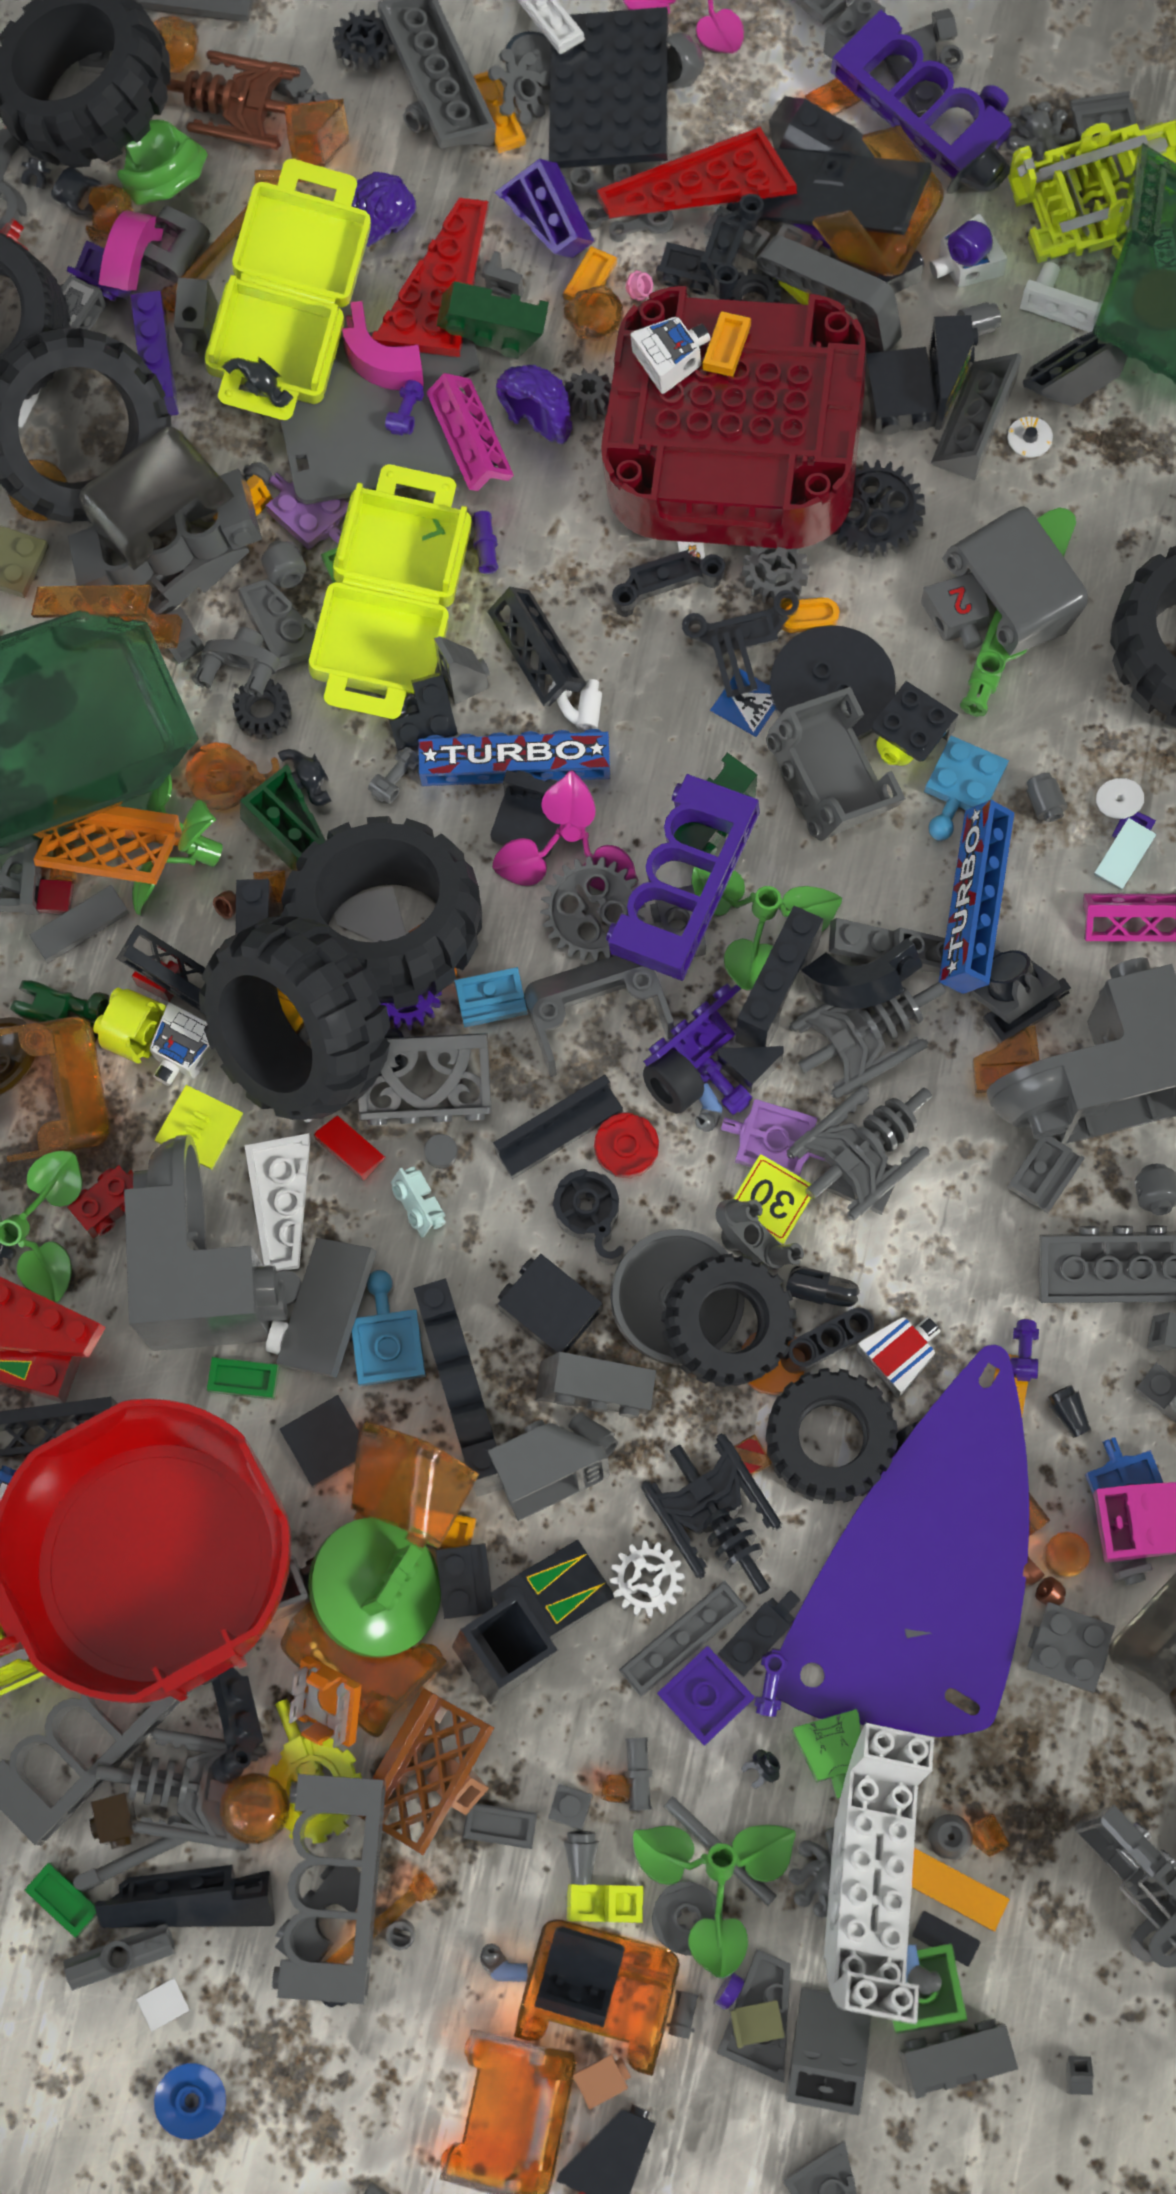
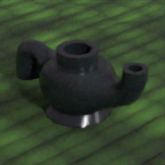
[222,357,294,408]
[278,749,332,807]

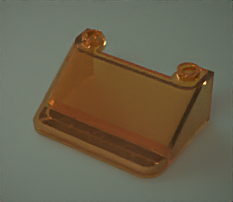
[514,1919,680,2076]

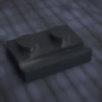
[436,1543,494,1619]

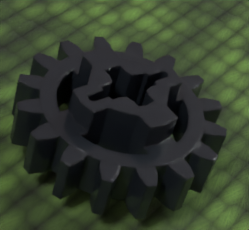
[332,9,395,72]

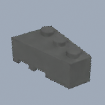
[535,1352,656,1418]
[898,2018,1018,2099]

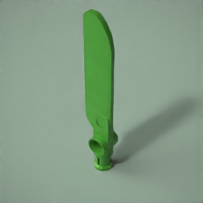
[960,507,1076,717]

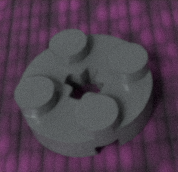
[652,1881,723,1955]

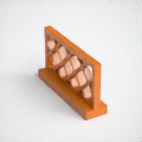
[33,797,182,885]

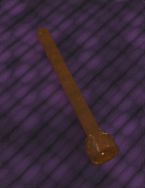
[161,205,248,313]
[324,1870,440,1963]

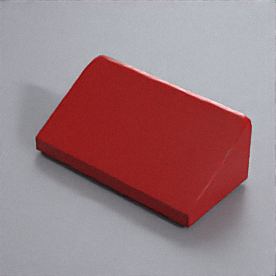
[313,1115,385,1182]

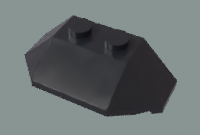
[769,96,883,158]
[1022,321,1138,407]

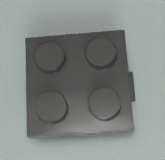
[1026,1602,1115,1693]

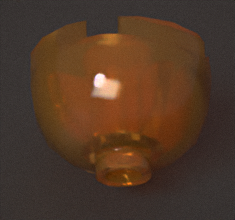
[219,1772,290,1845]

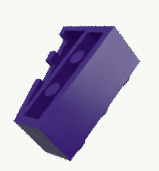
[494,158,595,258]

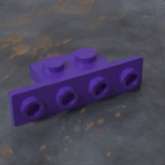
[643,983,741,1068]

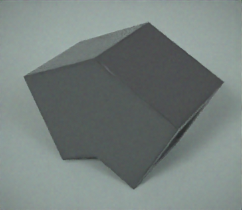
[932,9,958,43]
[1066,2056,1094,2095]

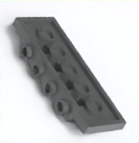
[1039,1225,1176,1303]

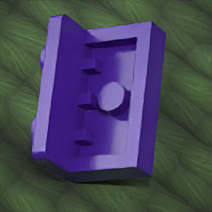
[66,240,142,301]

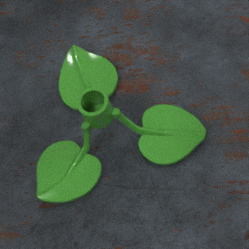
[132,771,223,916]
[691,867,842,991]
[0,1150,83,1302]
[633,1825,796,1978]

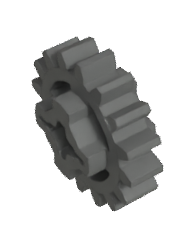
[742,547,810,603]

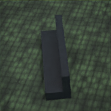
[487,586,587,707]
[116,925,205,1011]
[493,1075,623,1180]
[0,1397,117,1458]

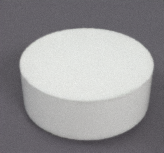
[266,1320,288,1355]

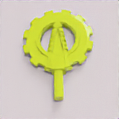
[266,1699,362,1844]

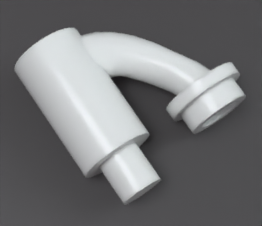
[548,679,602,732]

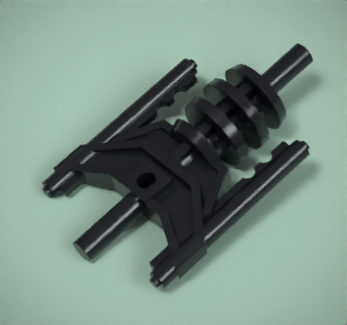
[641,1433,782,1595]

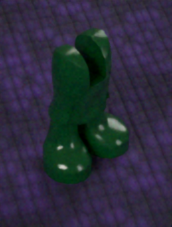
[10,980,110,1051]

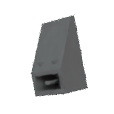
[785,1988,871,2115]

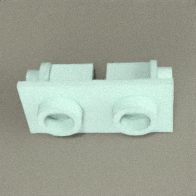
[391,1166,446,1238]

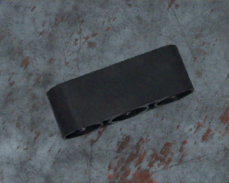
[780,1307,875,1374]

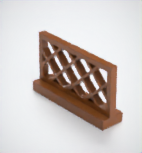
[358,1688,494,1855]

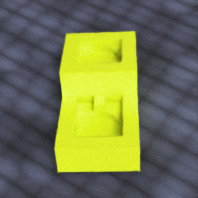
[567,1884,643,1923]

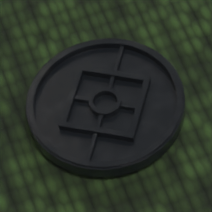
[770,625,896,740]

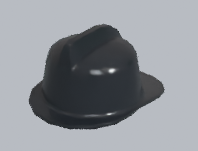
[947,140,1011,194]

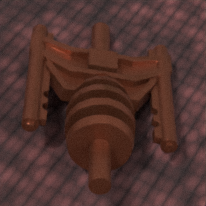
[166,50,302,150]

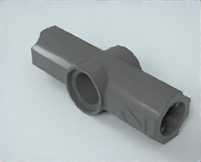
[63,1924,176,1991]

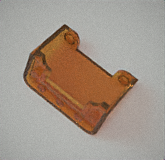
[350,1420,479,1549]
[280,1601,447,1738]
[439,2029,576,2194]

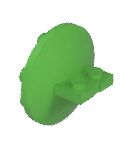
[309,1517,441,1658]

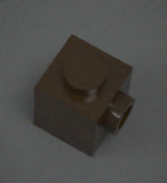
[89,1792,140,1850]

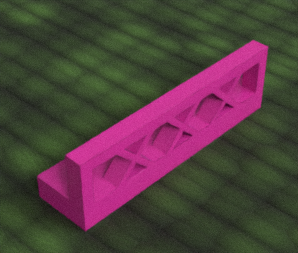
[426,373,514,491]
[1083,893,1176,942]

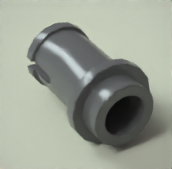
[666,1990,699,2039]

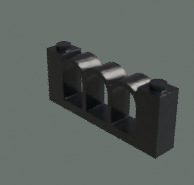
[413,1278,505,1497]

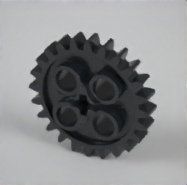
[831,460,926,559]

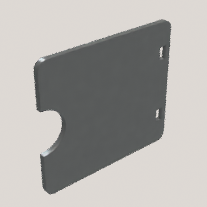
[281,332,498,504]

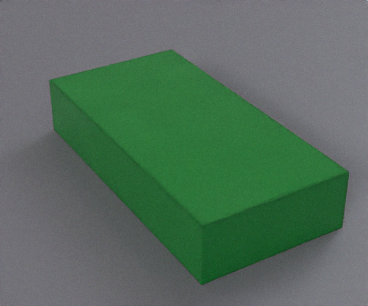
[207,1357,280,1400]
[24,1862,97,1938]

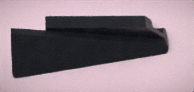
[95,1865,275,1928]

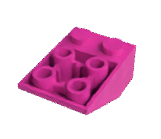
[1093,1482,1176,1563]

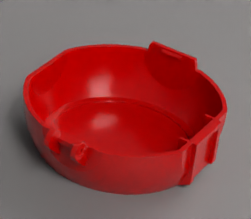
[0,1399,291,1703]

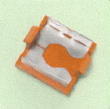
[289,1656,362,1748]

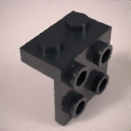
[872,681,959,762]
[490,770,561,857]
[534,1927,625,2028]

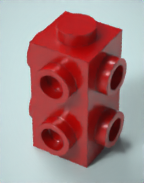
[67,1165,134,1239]

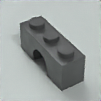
[274,1858,378,1962]

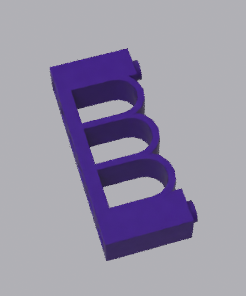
[830,9,1012,180]
[606,774,760,981]

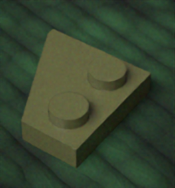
[0,525,49,599]

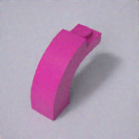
[98,210,163,291]
[342,301,424,390]

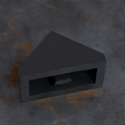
[717,1046,784,1094]

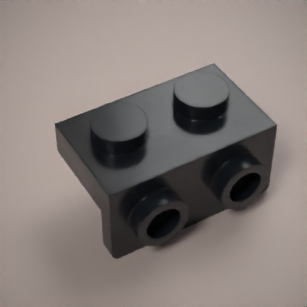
[656,242,715,296]

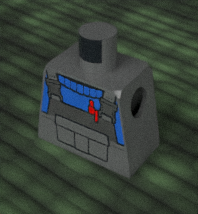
[174,277,218,357]

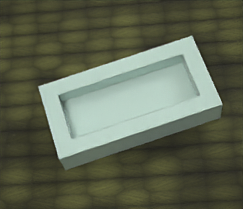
[1094,818,1156,890]

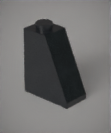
[556,2104,656,2194]

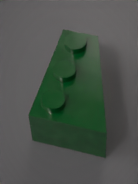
[436,281,549,359]
[674,752,758,855]
[240,764,326,871]

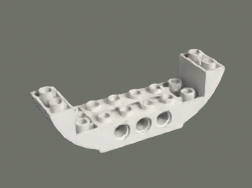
[824,1723,934,2024]

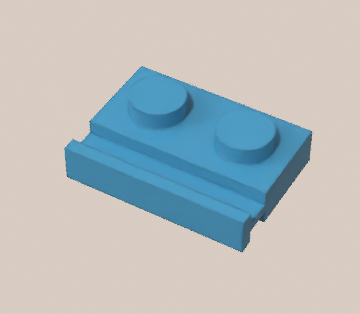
[455,967,528,1028]

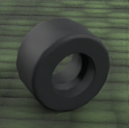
[643,1049,704,1114]

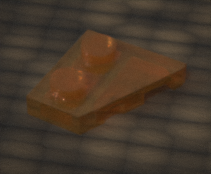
[972,1025,1040,1094]

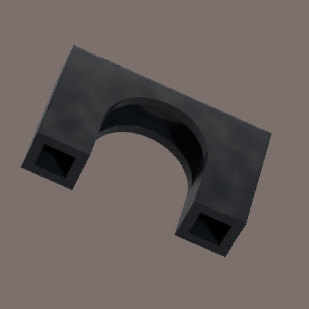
[735,906,824,1047]

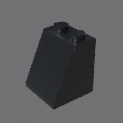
[452,1591,558,1705]

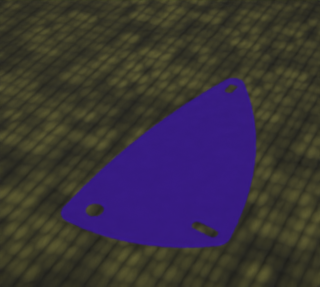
[776,1345,1029,1737]

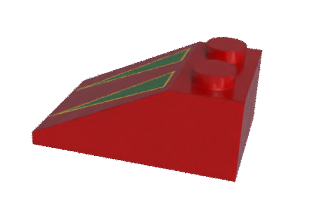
[0,1350,82,1403]

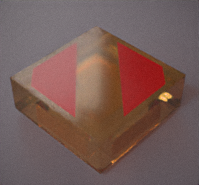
[734,1434,772,1476]

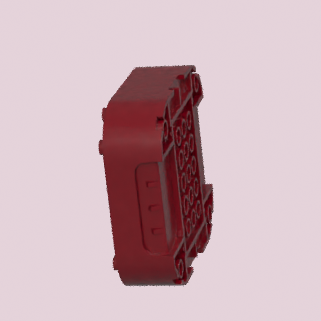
[601,286,865,549]

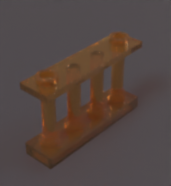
[31,585,183,649]

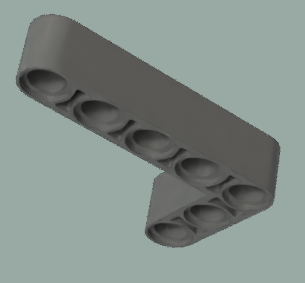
[756,235,902,353]

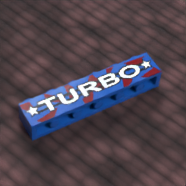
[419,729,610,786]
[939,799,1015,994]

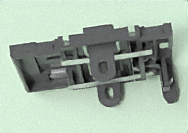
[1075,1805,1176,1968]

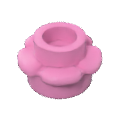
[626,270,653,301]

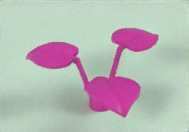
[623,0,744,54]
[492,770,639,892]

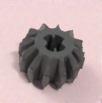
[564,368,612,422]

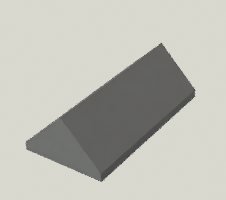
[931,353,1022,480]

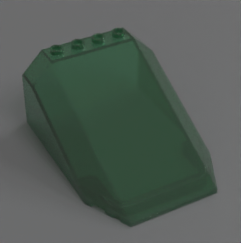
[0,610,199,856]

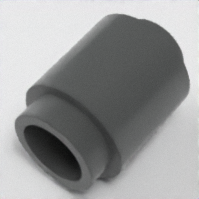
[957,302,1001,336]
[1026,773,1068,823]

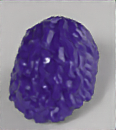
[351,172,417,247]
[495,364,573,445]

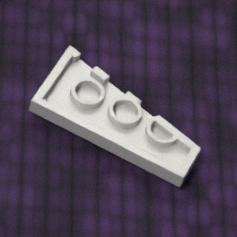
[244,1133,311,1272]

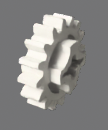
[610,1541,685,1618]

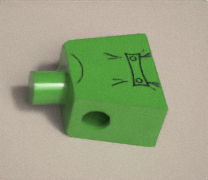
[792,1709,861,1799]

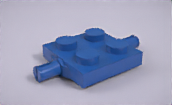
[1085,1437,1164,1497]

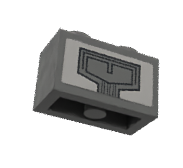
[61,275,106,330]

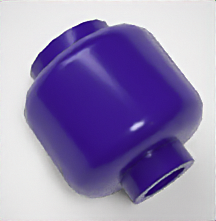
[948,220,993,267]

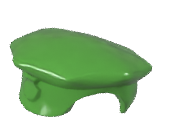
[117,119,208,205]

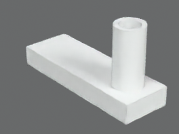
[1020,262,1115,332]

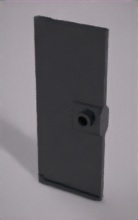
[726,148,932,235]

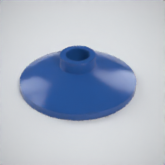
[154,2063,227,2140]

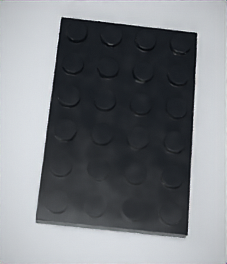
[549,7,669,169]

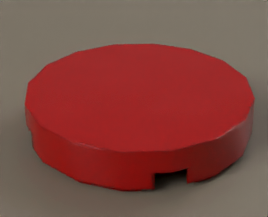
[594,1112,659,1179]

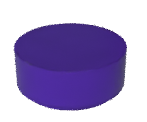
[979,85,1009,112]
[713,1973,744,2010]

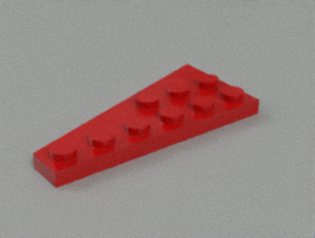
[597,127,797,218]
[371,197,489,357]
[0,1277,106,1358]

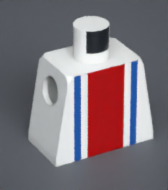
[856,1317,940,1398]

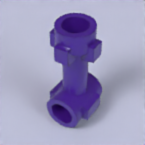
[385,380,424,436]
[697,1057,753,1115]
[1010,1319,1039,1382]
[754,1648,788,1717]

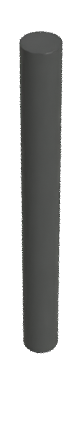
[664,1796,777,1906]

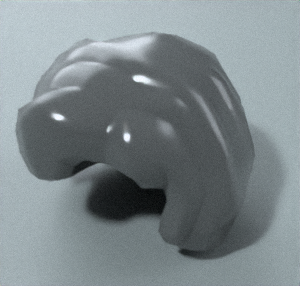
[666,33,705,89]

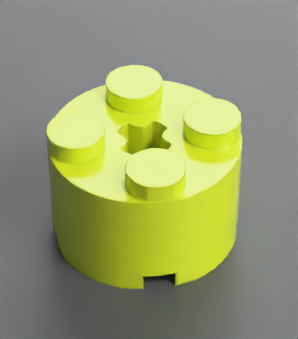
[93,987,166,1064]

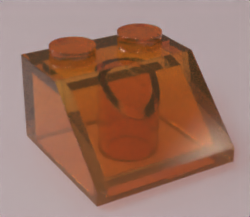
[284,99,350,168]

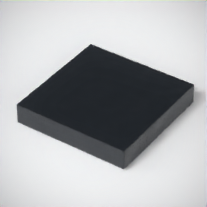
[279,1395,372,1488]

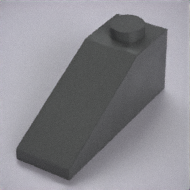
[434,636,490,705]

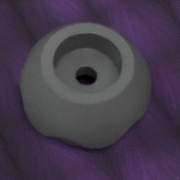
[928,1814,973,1860]

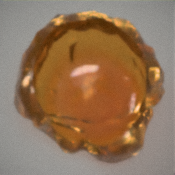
[154,16,199,73]
[85,184,133,242]
[563,285,624,341]

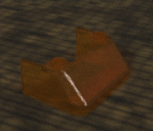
[812,125,944,277]
[0,1016,111,1162]

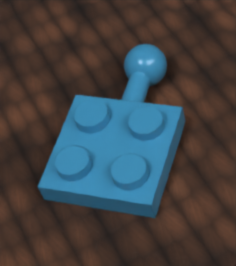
[924,736,1009,841]
[352,1270,426,1387]

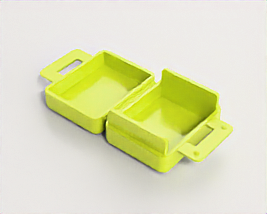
[204,159,371,420]
[309,464,472,719]

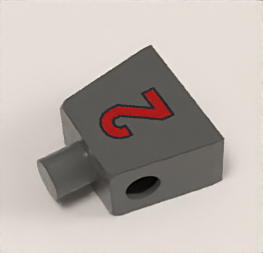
[921,573,990,650]

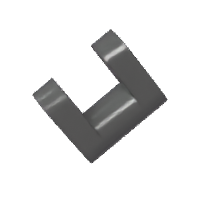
[140,206,211,283]

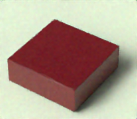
[36,879,74,914]

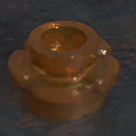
[599,1774,632,1803]

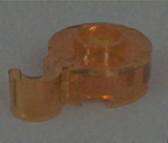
[185,742,281,810]

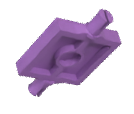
[266,473,349,550]
[721,1099,828,1177]

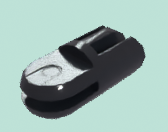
[786,1266,860,1307]

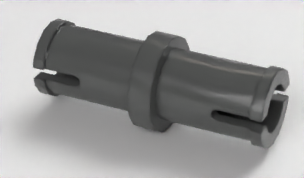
[625,1737,653,1811]

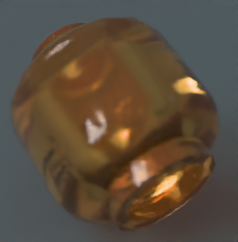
[1042,1531,1091,1579]

